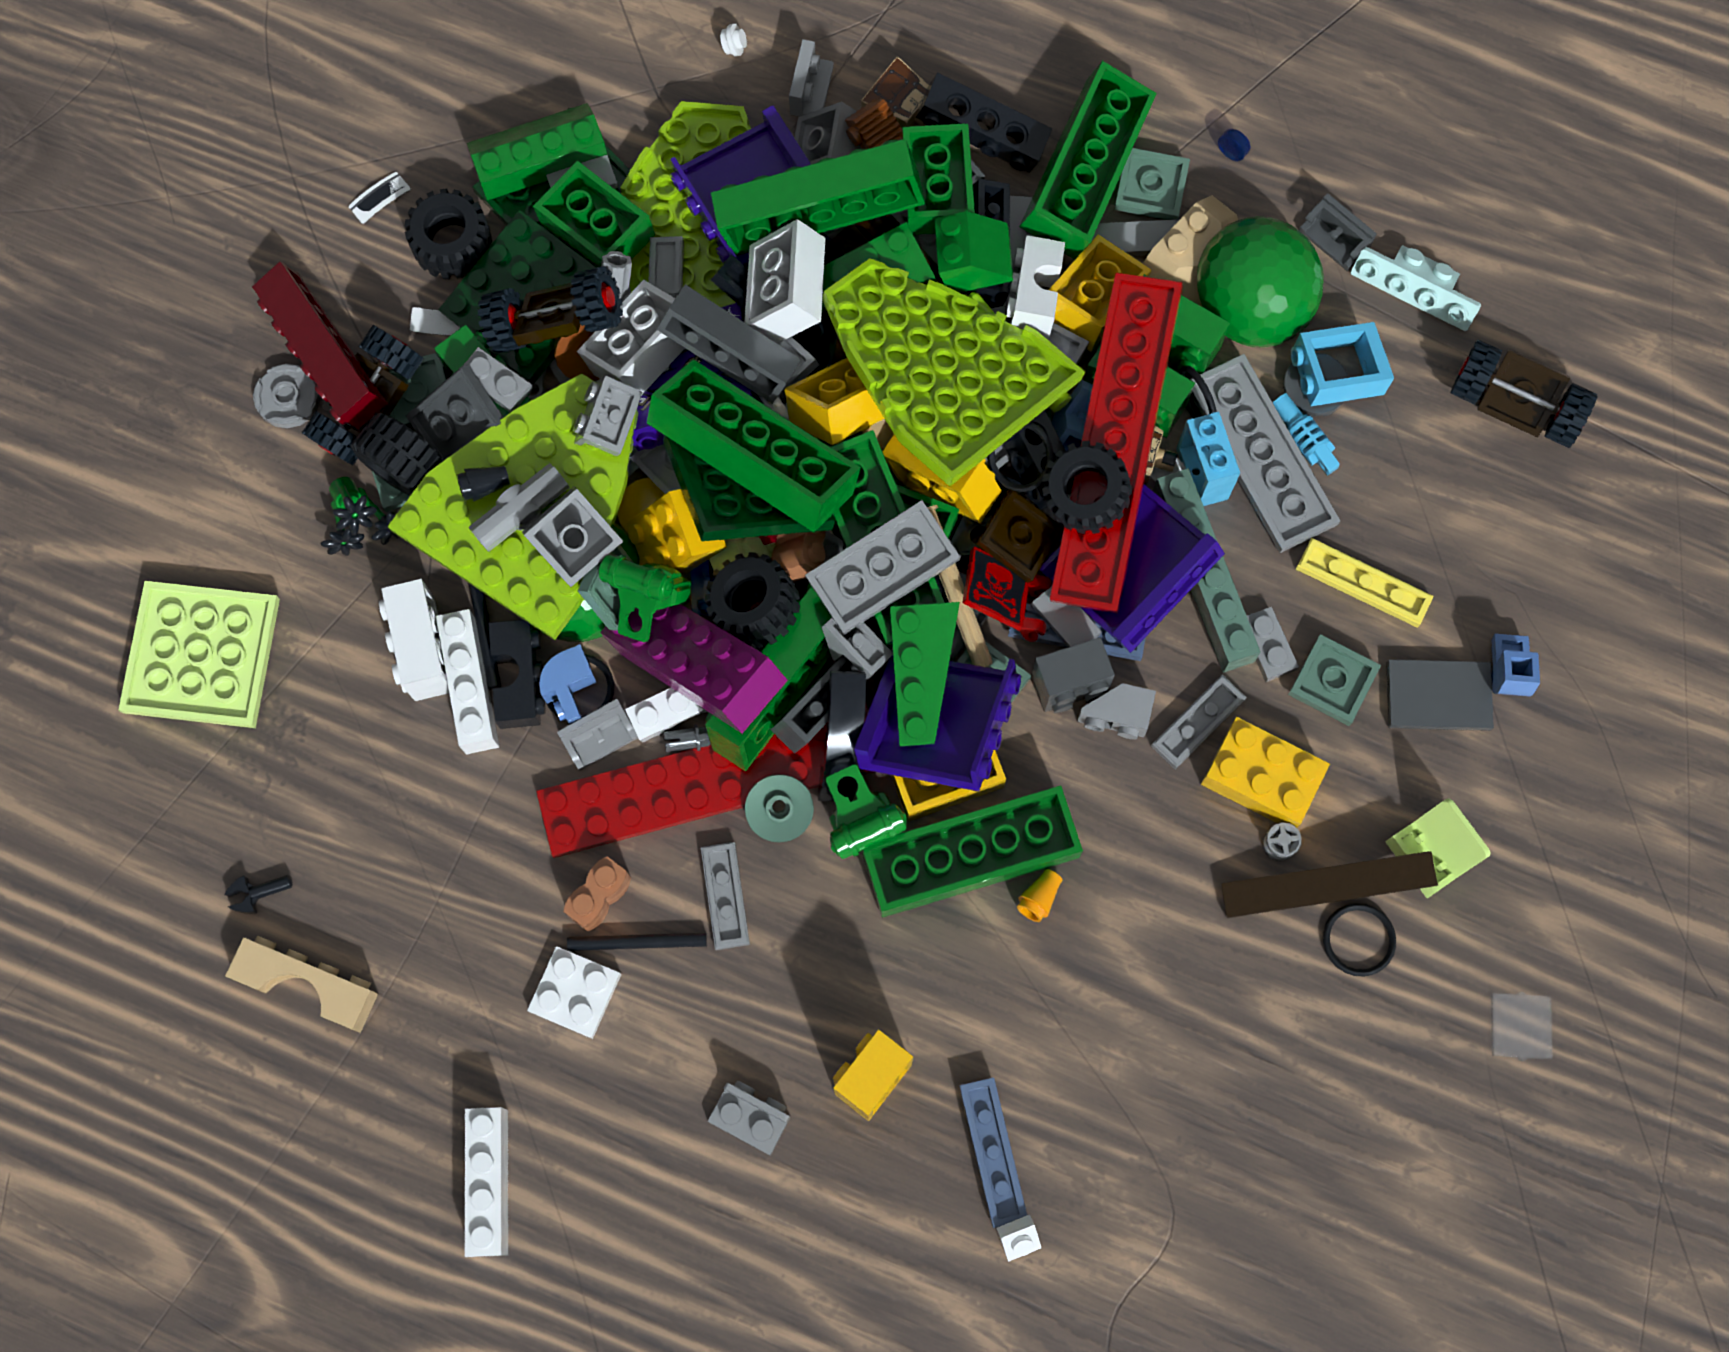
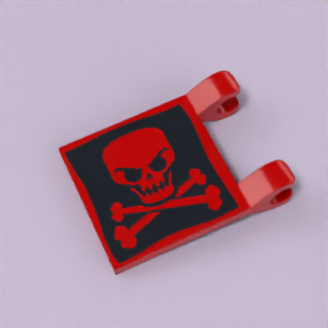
[962,546,1052,642]

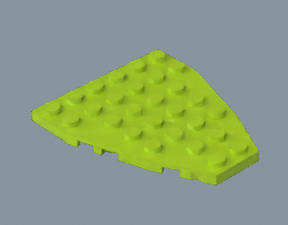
[620,101,751,307]
[822,258,1085,486]
[388,374,638,640]

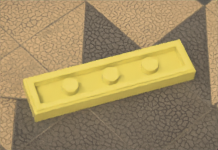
[1296,538,1434,628]

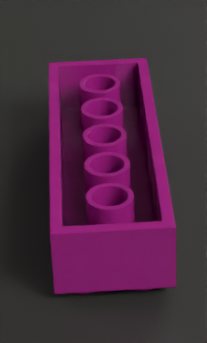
[600,604,788,734]

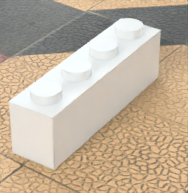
[436,609,499,754]
[465,1107,508,1257]

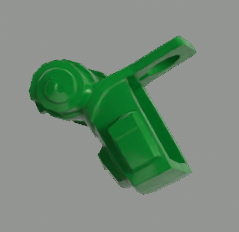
[599,555,691,642]
[826,764,907,859]

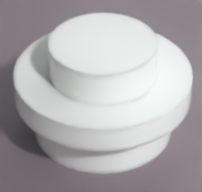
[720,24,747,56]

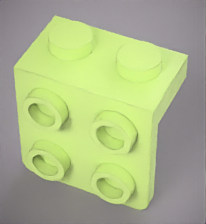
[1385,798,1490,898]

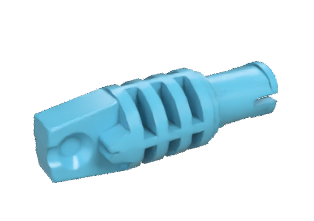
[1273,393,1340,476]

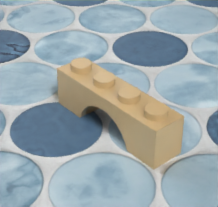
[225,936,378,1033]

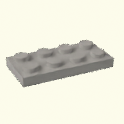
[805,500,961,635]

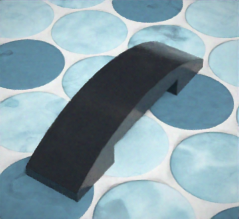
[817,670,866,802]

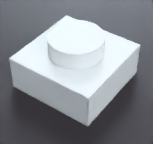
[996,1214,1042,1261]

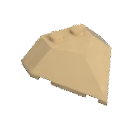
[1142,195,1238,307]

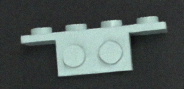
[1351,245,1481,331]

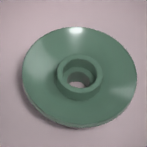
[745,774,814,842]

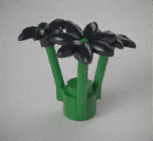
[320,477,400,556]

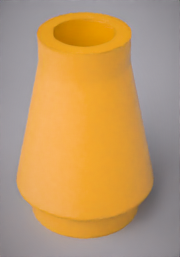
[1017,869,1063,922]

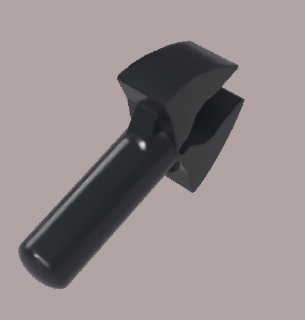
[224,875,293,914]

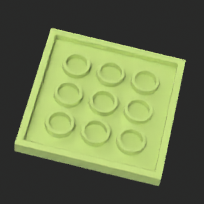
[118,581,280,728]

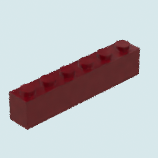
[252,261,388,430]

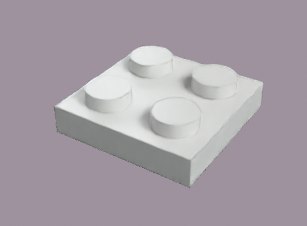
[527,946,621,1039]

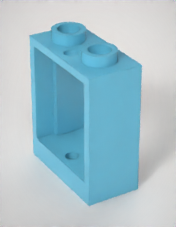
[1291,322,1394,406]
[1176,412,1240,506]

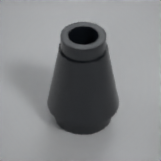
[456,465,510,502]

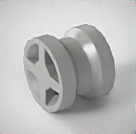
[1263,822,1302,861]

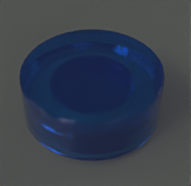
[1218,129,1251,161]

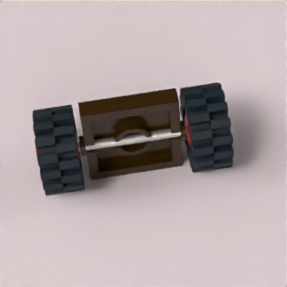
[478,267,623,353]
[302,325,424,466]
[1450,339,1598,448]

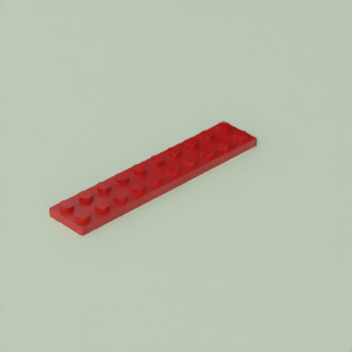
[1050,273,1183,614]
[536,703,874,858]

